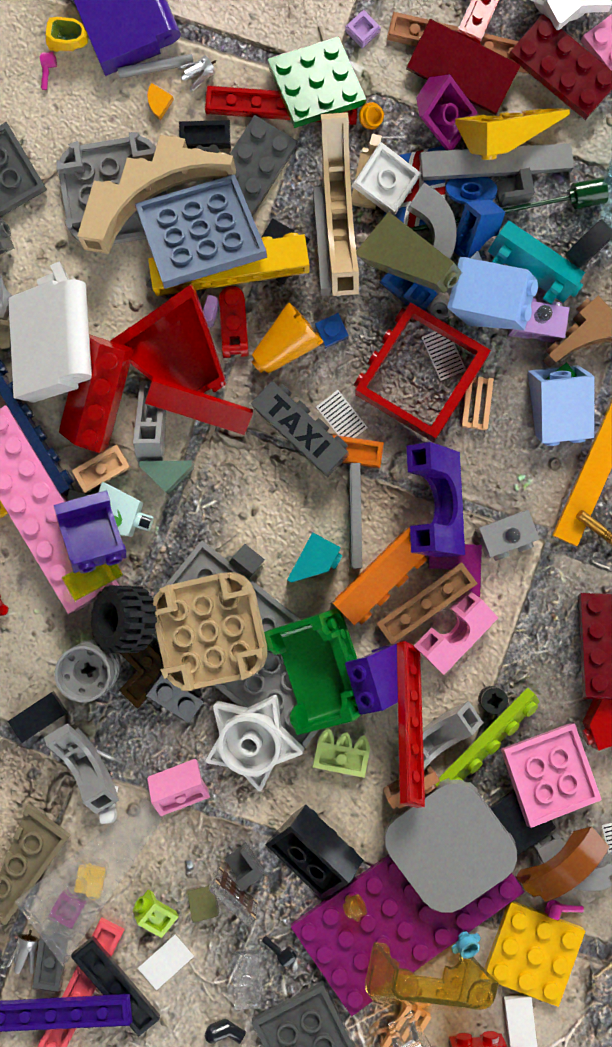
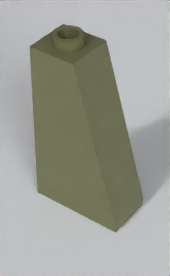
[356,212,462,294]

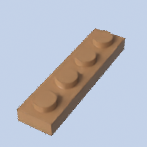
[376,562,478,645]

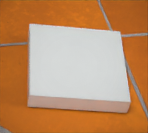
[351,142,422,215]

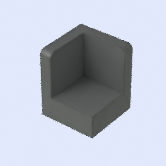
[496,168,535,207]
[225,842,264,891]

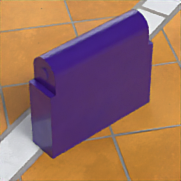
[73,0,181,76]

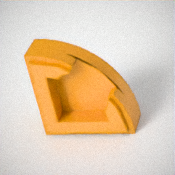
[147,83,174,121]

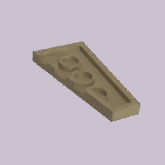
[0,804,71,925]

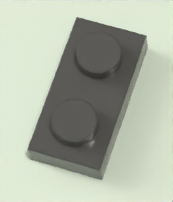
[32,930,69,992]

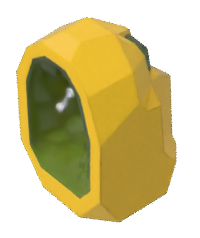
[45,17,89,52]

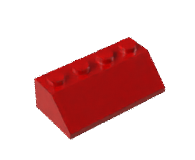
[59,334,134,453]

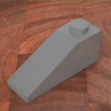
[133,381,166,462]

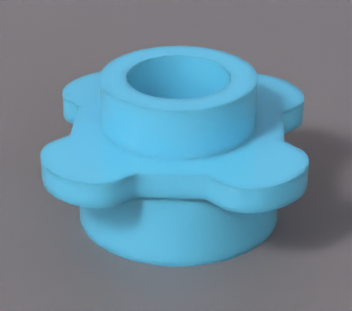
[451,931,481,959]

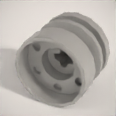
[54,639,121,702]

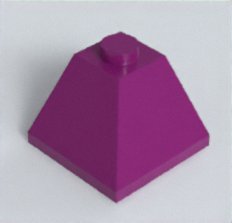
[416,75,478,151]

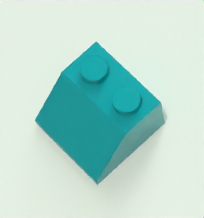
[287,532,343,582]

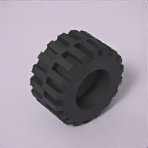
[90,585,157,653]

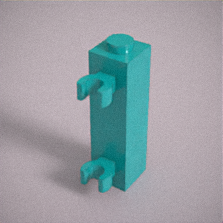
[487,220,586,304]

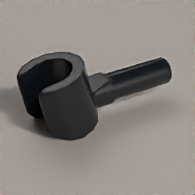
[262,935,297,967]

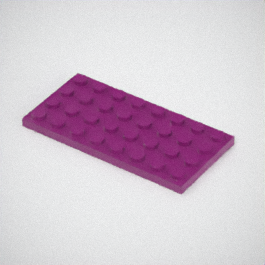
[291,854,525,1016]

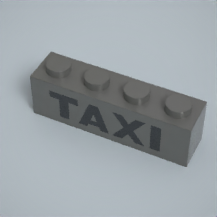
[251,381,349,478]

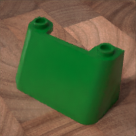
[264,608,362,735]

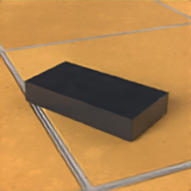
[179,120,231,149]
[8,691,68,743]

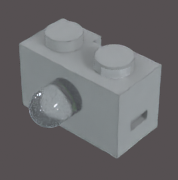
[475,510,540,561]

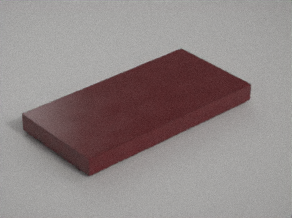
[406,19,521,116]

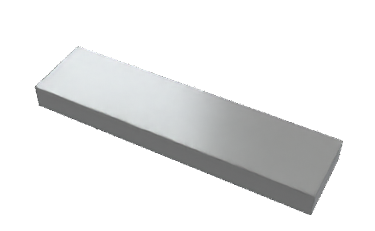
[313,186,331,296]
[349,463,362,569]

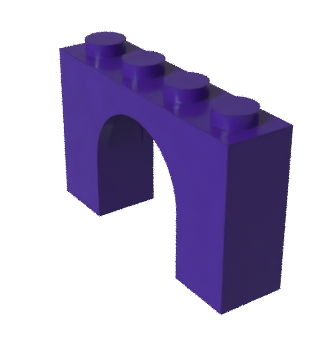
[406,442,465,558]

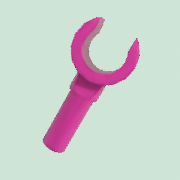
[40,51,57,90]
[545,900,584,920]

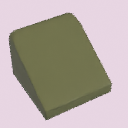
[188,884,220,923]

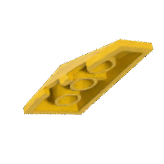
[455,108,570,160]

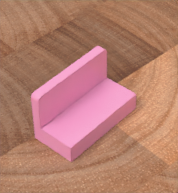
[147,759,210,816]

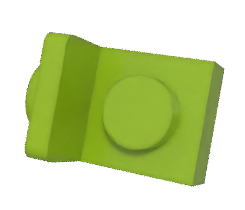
[133,889,179,938]

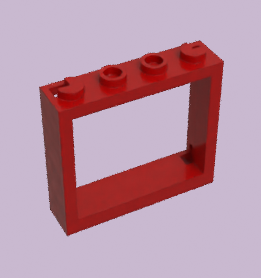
[354,302,491,443]

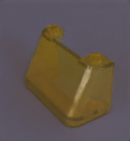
[365,942,499,1012]

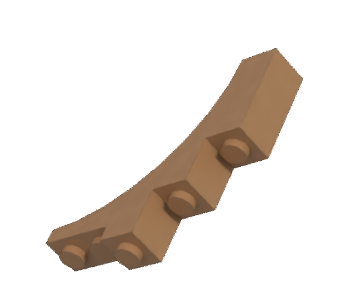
[543,295,612,368]

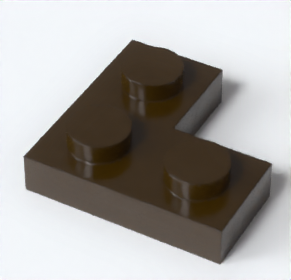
[119,644,164,709]

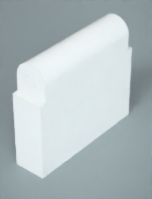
[8,280,92,403]

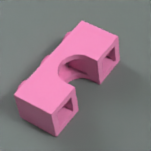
[414,590,498,675]

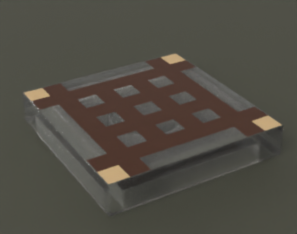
[209,866,258,926]

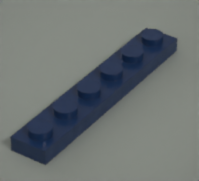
[0,360,75,496]

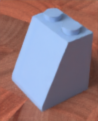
[447,257,538,330]
[528,365,594,446]

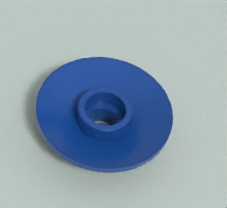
[446,177,497,205]

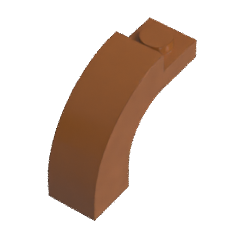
[516,826,609,902]

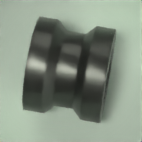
[478,686,508,714]

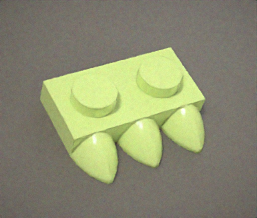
[313,728,370,778]

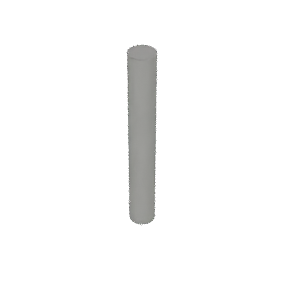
[117,54,194,79]

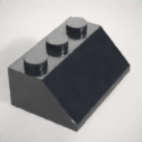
[265,804,364,900]

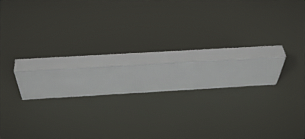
[419,143,574,181]

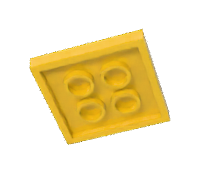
[482,901,586,1007]

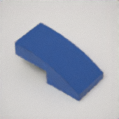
[379,273,438,310]

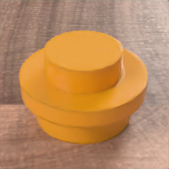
[359,102,384,130]

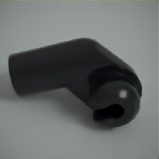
[205,1019,246,1044]

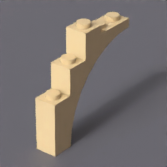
[321,113,359,296]
[77,135,236,254]

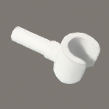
[100,786,119,824]

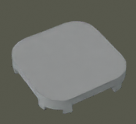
[56,132,166,245]
[385,778,517,913]

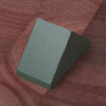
[139,460,194,494]

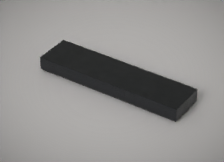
[71,936,160,1037]

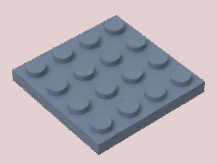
[135,174,267,289]

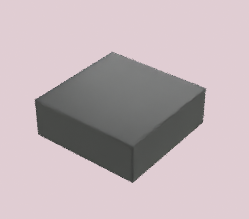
[229,544,265,579]

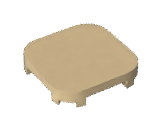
[153,572,267,691]

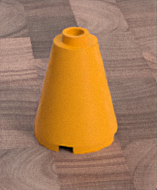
[251,302,324,374]

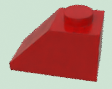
[582,699,612,751]

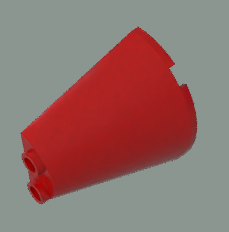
[110,284,226,393]

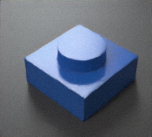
[315,313,349,349]

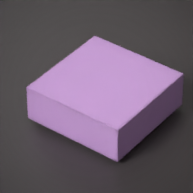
[345,10,381,49]
[203,294,219,328]

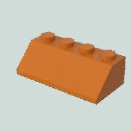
[331,527,428,626]

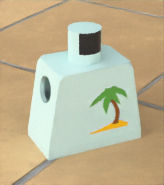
[98,482,154,537]

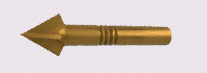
[576,510,612,545]

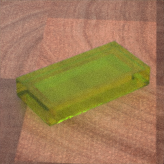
[61,564,123,602]

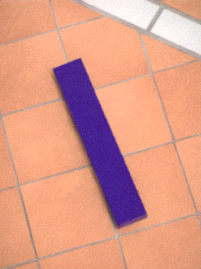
[0,994,132,1032]

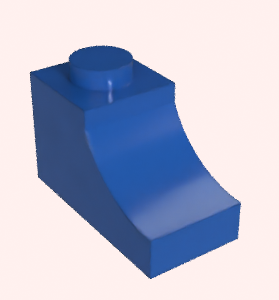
[454,199,506,258]

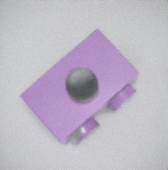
[508,298,570,343]

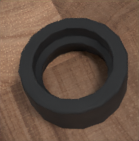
[565,219,612,269]

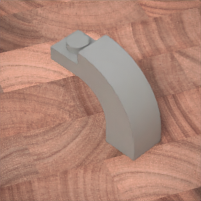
[407,182,457,259]
[395,701,484,769]
[44,723,119,814]
[533,831,612,891]

